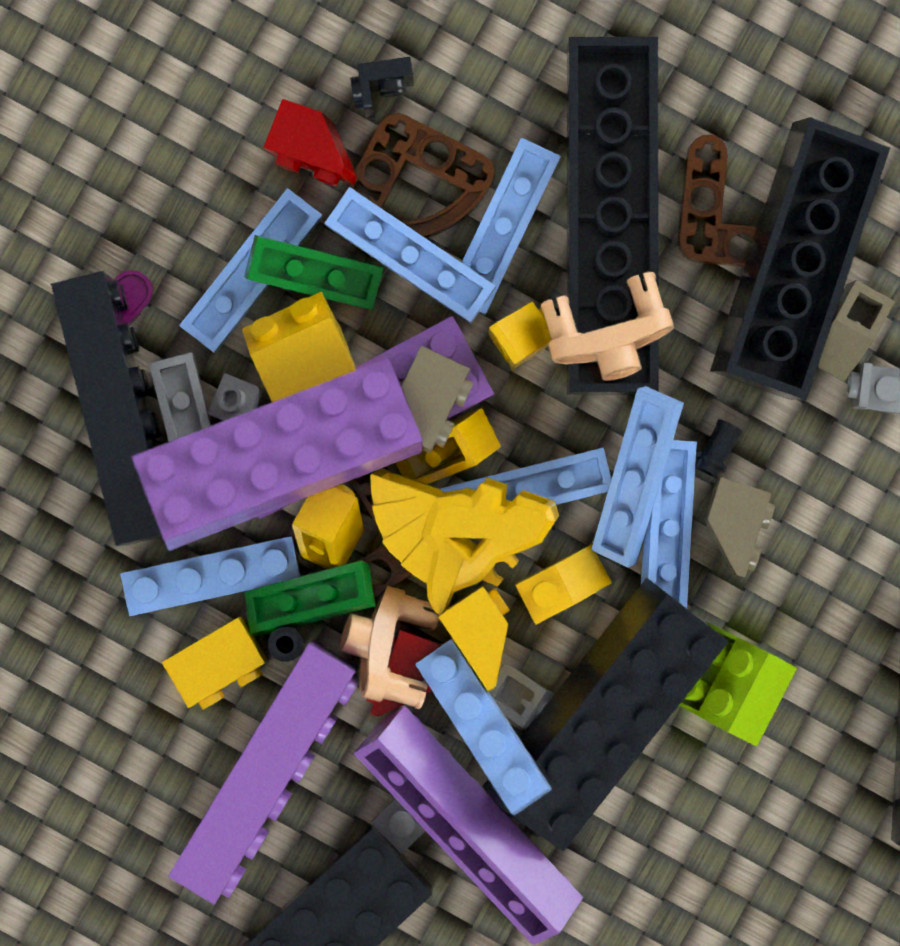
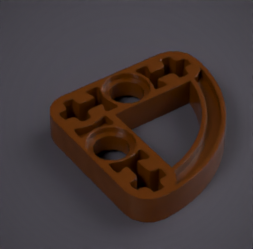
[340,113,495,238]

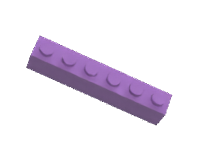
[353,706,583,945]

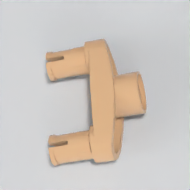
[540,272,674,380]
[340,585,439,709]

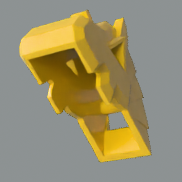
[371,468,559,614]

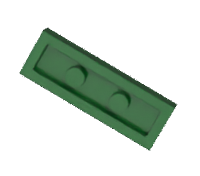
[244,235,383,310]
[244,560,375,637]

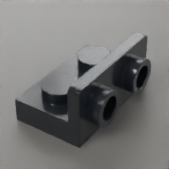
[350,56,414,119]

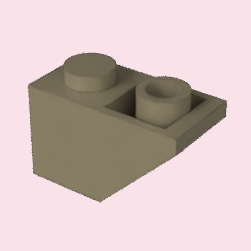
[817,280,895,382]
[402,346,474,453]
[703,477,775,578]

